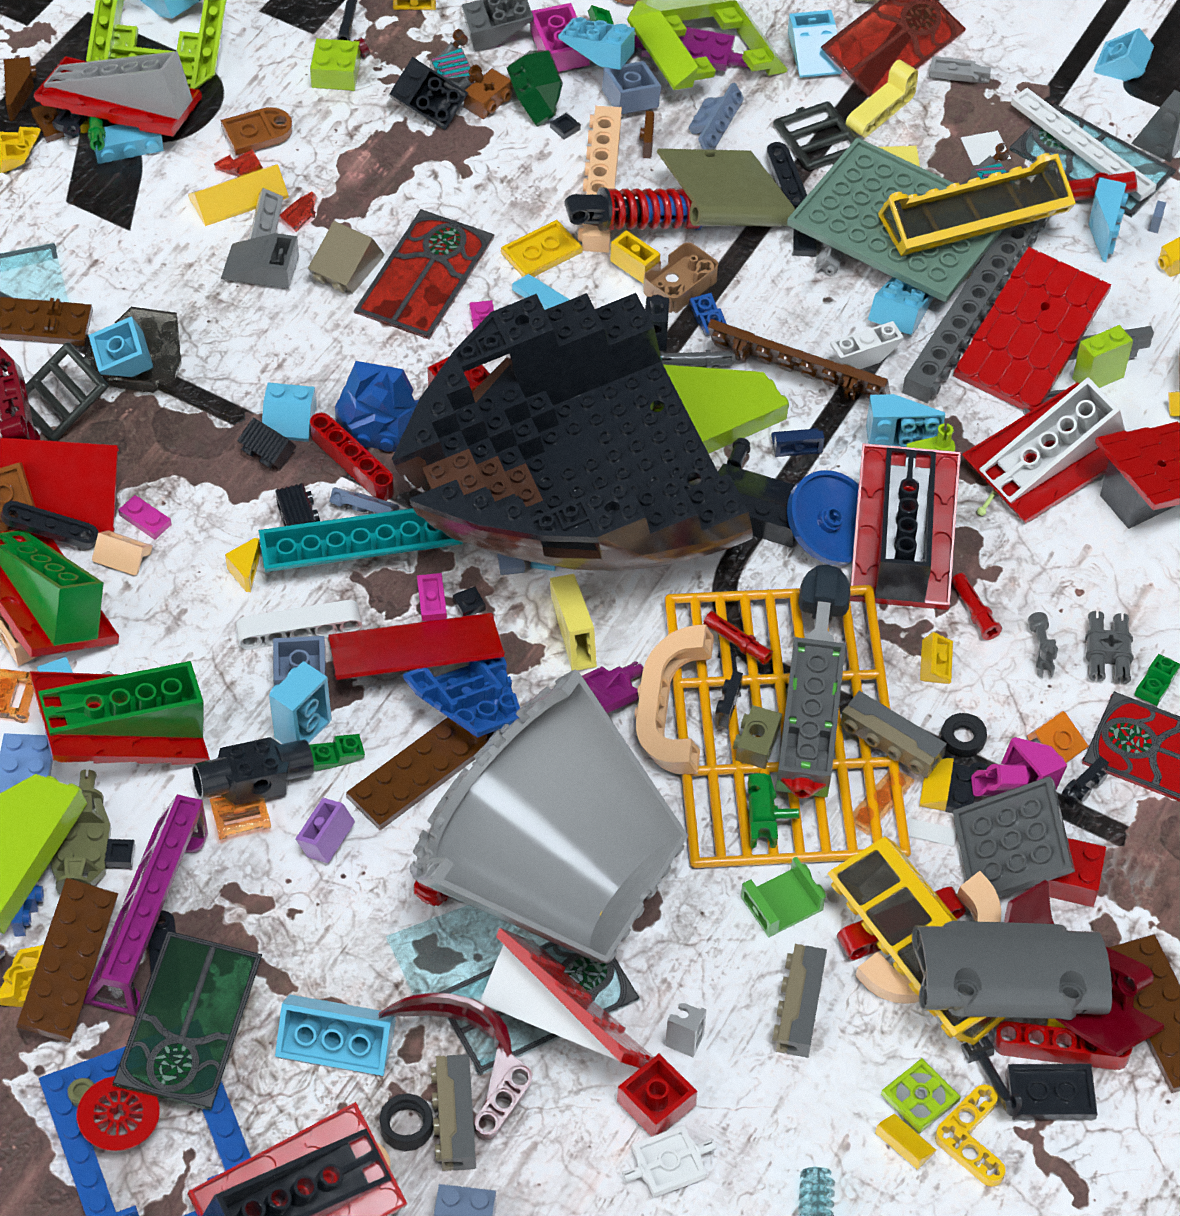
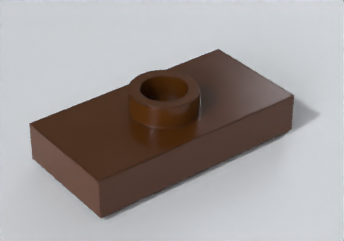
[31,105,65,143]
[640,111,655,159]

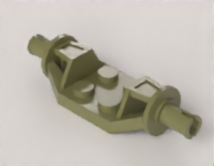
[51,769,111,893]

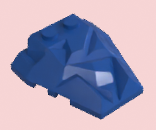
[335,361,419,452]
[403,657,520,737]

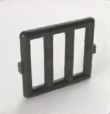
[773,101,857,170]
[26,342,108,441]

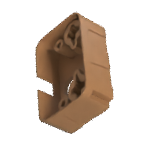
[643,242,718,313]

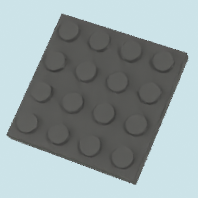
[953,776,1075,897]

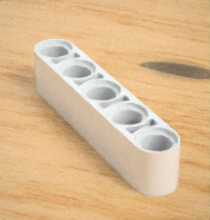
[236,600,362,650]

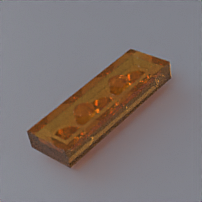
[853,770,914,836]

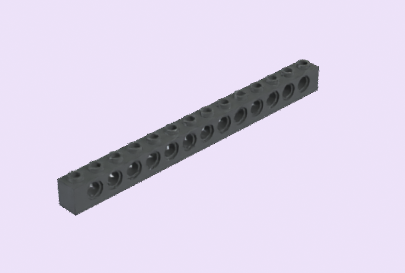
[902,173,1066,404]

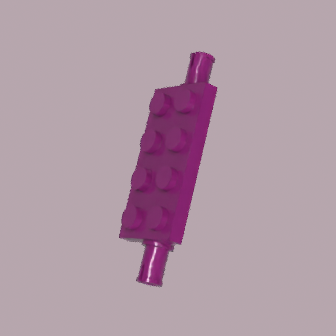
[634,27,750,71]
[535,661,644,713]

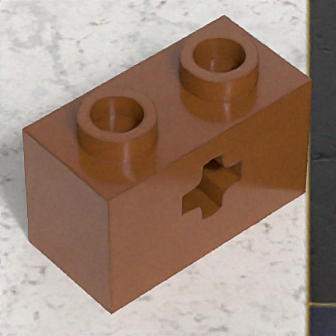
[463,68,512,120]

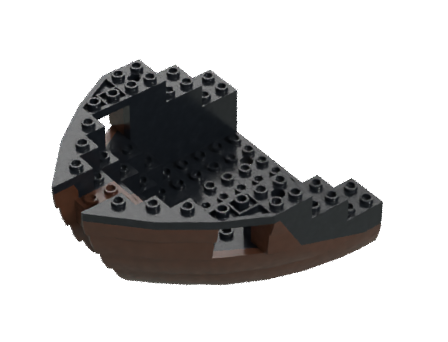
[392,293,753,571]

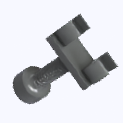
[1028,612,1058,678]

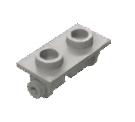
[815,243,844,275]

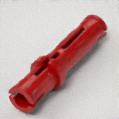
[703,611,773,665]

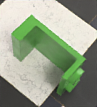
[741,856,826,938]

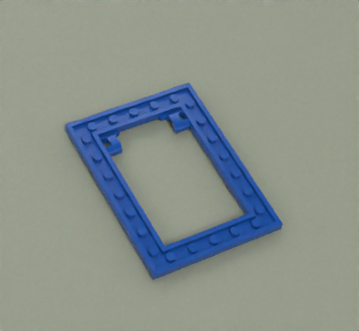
[39,1020,251,1216]

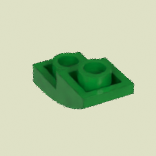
[1134,653,1180,706]
[309,734,365,771]

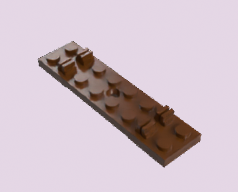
[0,297,93,346]
[708,319,891,400]

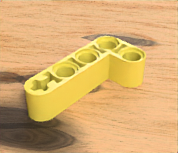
[846,60,918,138]

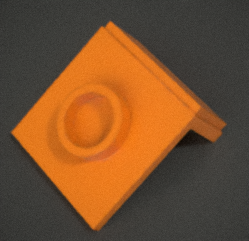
[1026,711,1089,763]

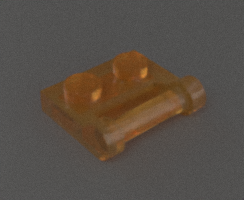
[0,669,34,723]
[210,796,271,840]

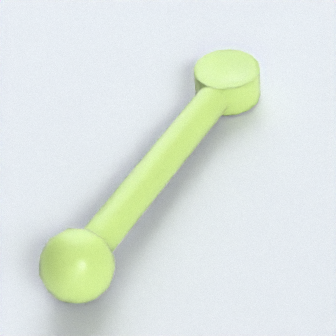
[977,490,997,516]

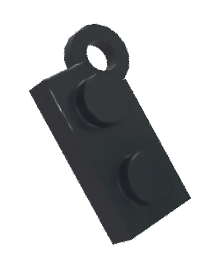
[52,109,88,139]
[1062,756,1109,807]
[945,762,988,813]

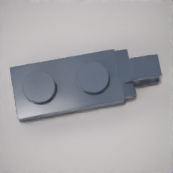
[329,487,400,514]

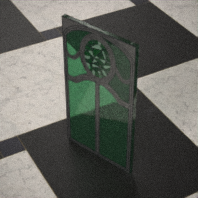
[112,930,262,1111]

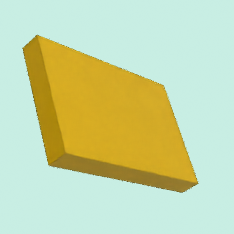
[501,220,583,277]

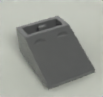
[462,0,534,52]
[221,233,299,288]

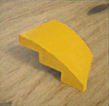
[0,127,40,173]
[0,945,43,1007]

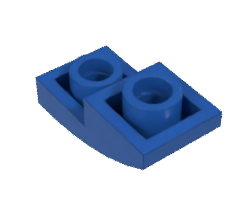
[689,293,727,336]
[11,882,44,937]

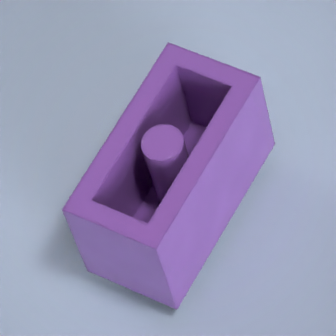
[295,797,355,863]

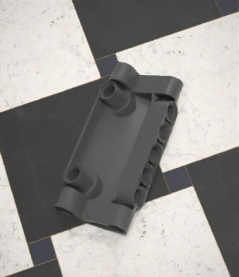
[912,921,1112,1020]

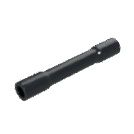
[337,0,357,41]

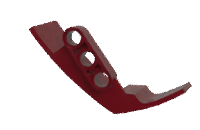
[1004,880,1164,1057]

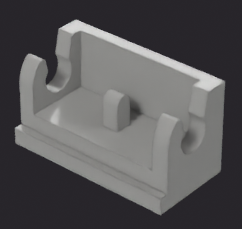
[665,1003,707,1057]

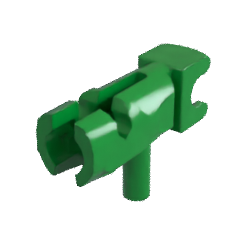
[747,773,800,848]

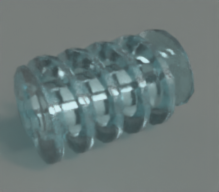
[798,1167,835,1216]

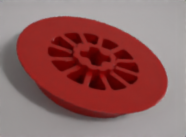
[77,1076,160,1151]

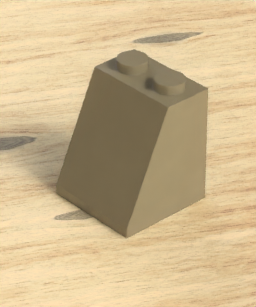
[308,221,385,294]

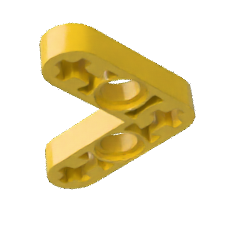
[935,1084,1006,1187]

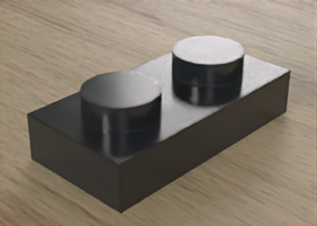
[715,670,743,728]

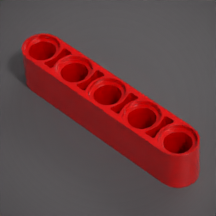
[310,412,394,501]
[836,887,966,960]
[993,1021,1133,1070]

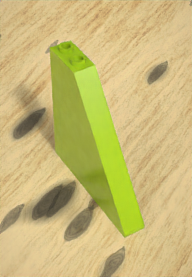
[654,364,789,453]
[0,774,87,934]

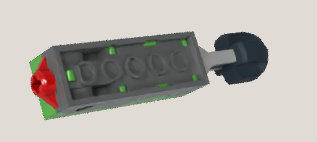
[776,565,851,798]

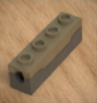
[840,691,947,778]
[772,943,827,1058]
[431,1054,476,1171]

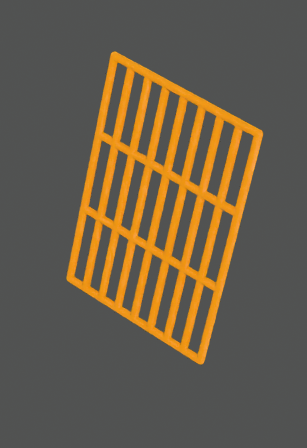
[665,585,911,868]

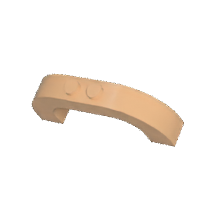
[635,625,714,774]
[855,871,1001,1004]

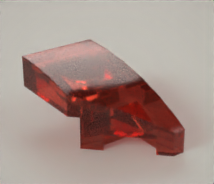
[213,150,263,177]
[279,192,316,232]

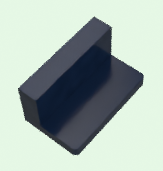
[771,428,824,457]

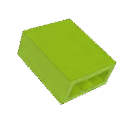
[1072,325,1133,388]

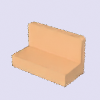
[92,531,153,575]

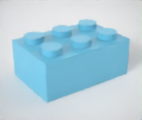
[269,661,332,744]

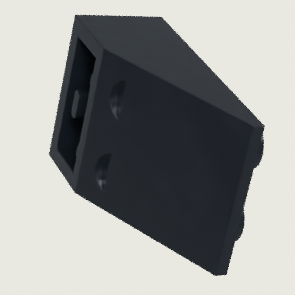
[389,56,468,130]

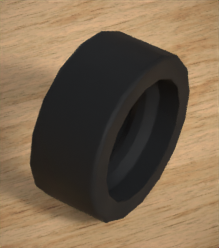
[379,1093,434,1151]

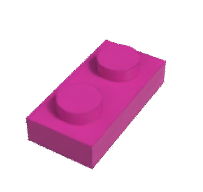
[118,495,172,540]
[417,573,447,621]

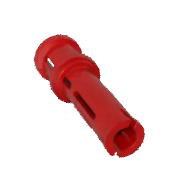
[951,573,1002,640]

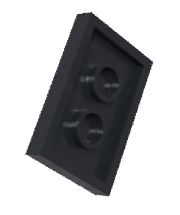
[1007,1064,1098,1120]

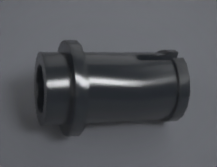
[727,438,751,468]

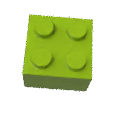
[310,38,361,91]

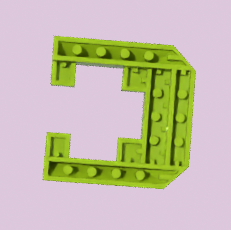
[86,0,227,89]
[627,0,788,90]

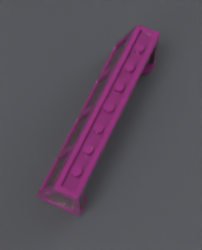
[84,794,208,1016]

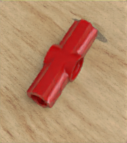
[1068,171,1138,201]

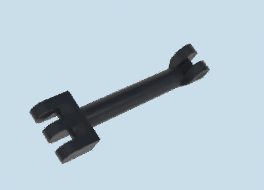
[961,1036,1022,1116]

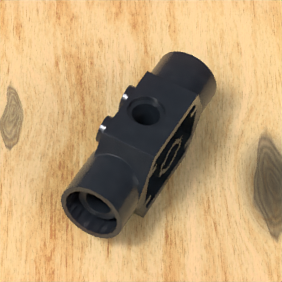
[192,737,314,805]

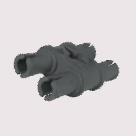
[1085,611,1134,684]

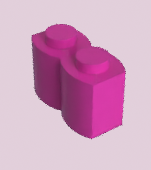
[971,764,1029,797]

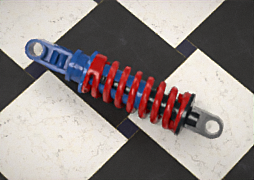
[564,187,703,231]

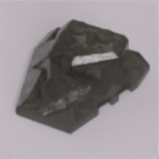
[84,306,182,393]

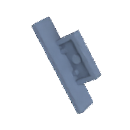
[688,83,744,150]

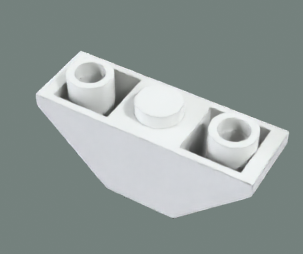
[830,321,904,369]

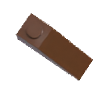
[3,56,37,121]

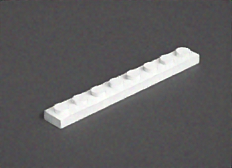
[1011,88,1156,201]

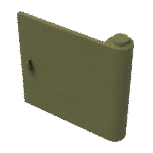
[657,148,795,227]

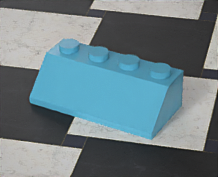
[275,994,396,1076]

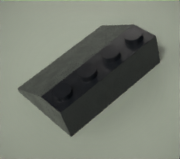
[718,463,795,548]

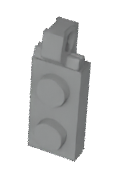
[929,56,991,83]

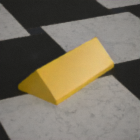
[188,164,289,226]

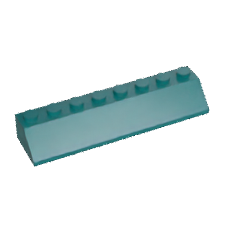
[258,508,463,572]

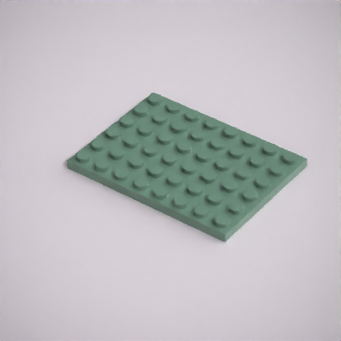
[787,137,1012,303]

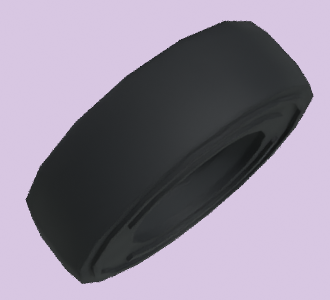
[941,713,987,757]

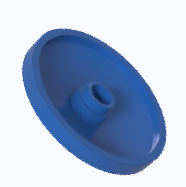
[787,470,859,566]

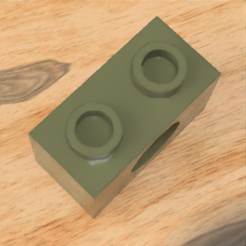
[733,705,782,769]

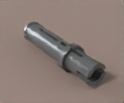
[661,350,732,368]

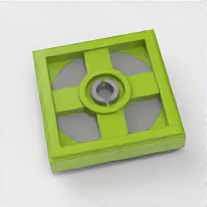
[881,1058,961,1134]

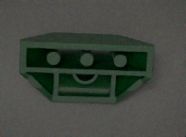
[506,50,563,127]

